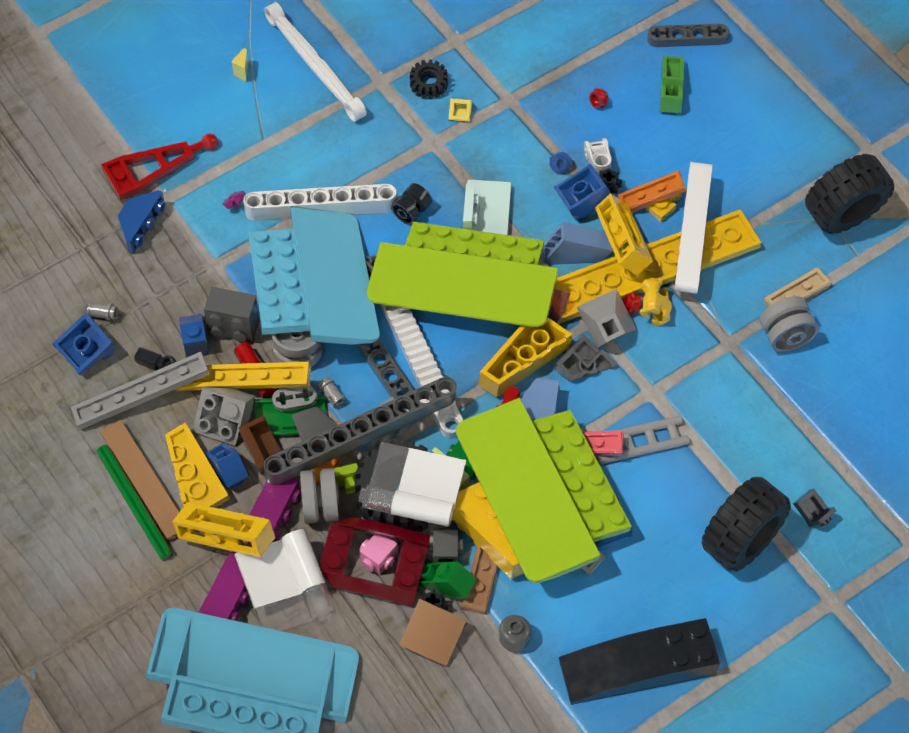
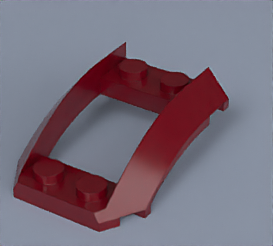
[319,517,430,607]

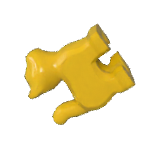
[640,277,672,326]

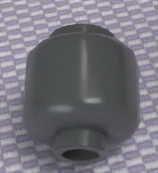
[499,615,531,652]

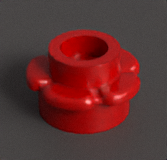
[589,88,609,108]
[623,292,641,314]

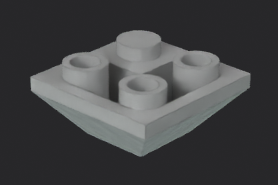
[577,289,637,348]
[192,387,255,446]

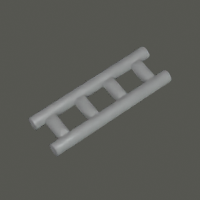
[597,415,690,465]

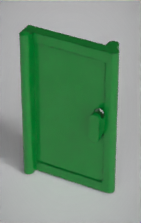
[254,396,326,436]

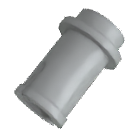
[87,302,118,322]
[317,377,345,408]

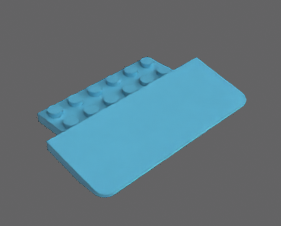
[248,207,380,345]
[146,608,359,733]

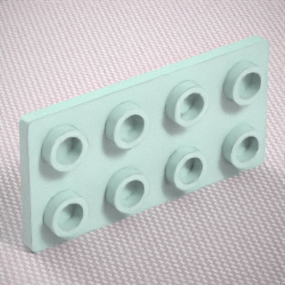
[463,180,511,235]

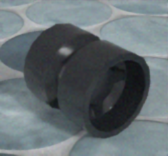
[391,183,432,225]

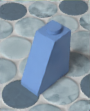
[543,222,612,265]
[521,378,559,420]

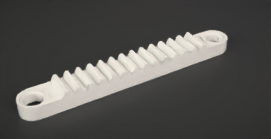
[380,304,463,439]

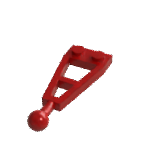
[101,133,218,200]

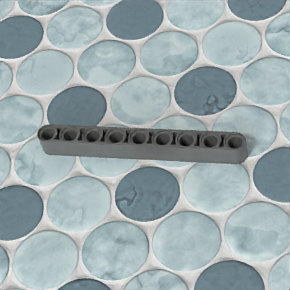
[264,377,457,485]

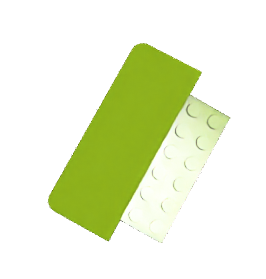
[367,222,558,327]
[456,398,632,583]

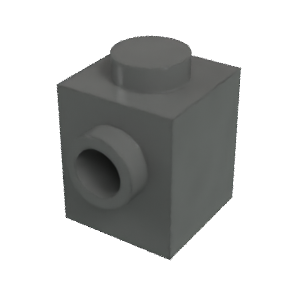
[433,528,463,563]

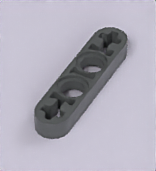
[647,24,729,47]
[358,339,413,399]

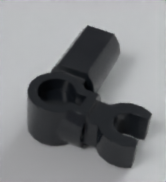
[134,347,176,370]

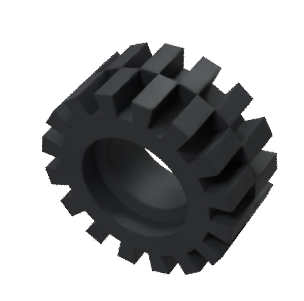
[410,59,448,99]

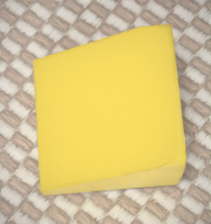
[232,48,248,81]
[449,98,472,122]

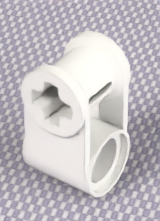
[584,138,611,175]

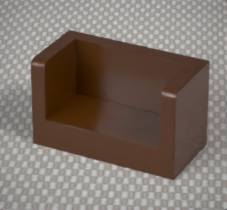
[238,416,281,475]

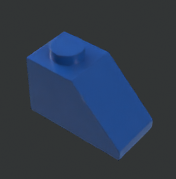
[179,314,209,358]
[204,443,249,487]

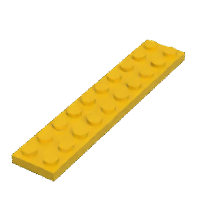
[550,209,762,324]

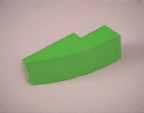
[660,56,684,113]

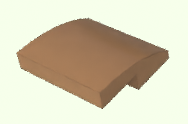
[399,599,467,667]

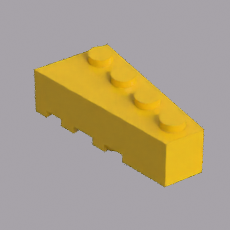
[478,318,573,398]
[452,482,523,579]

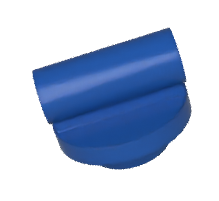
[549,152,572,174]

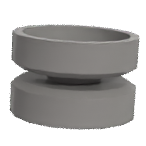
[759,296,819,352]
[271,331,323,367]
[300,468,340,524]

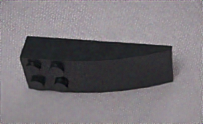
[559,618,720,705]

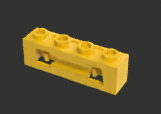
[595,193,653,275]
[172,502,275,558]

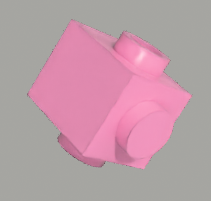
[359,534,398,575]

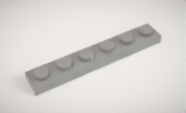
[71,352,210,430]

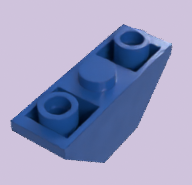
[118,190,166,254]

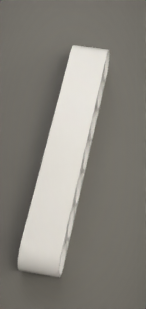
[674,162,712,294]
[243,184,397,221]

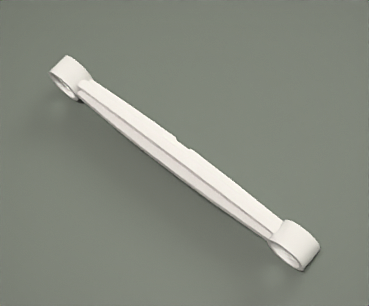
[264,2,367,122]

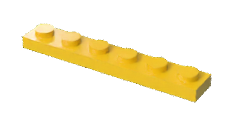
[175,362,311,391]

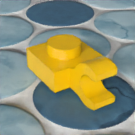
[645,194,682,222]

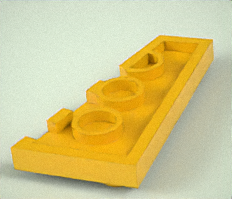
[165,422,230,508]

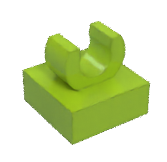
[334,463,358,494]

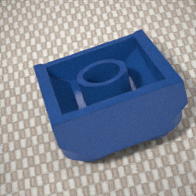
[554,163,610,219]
[52,312,116,375]

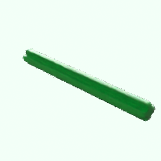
[97,445,172,560]

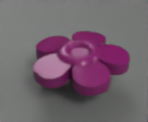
[223,191,246,209]

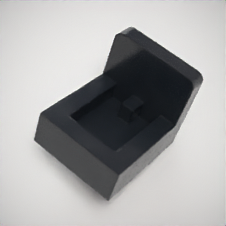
[793,489,837,527]

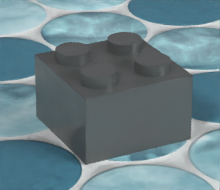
[204,287,260,342]

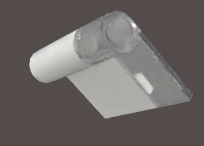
[359,442,466,527]
[235,529,336,631]

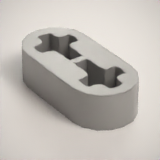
[272,386,317,412]

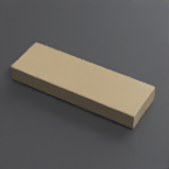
[763,267,832,307]

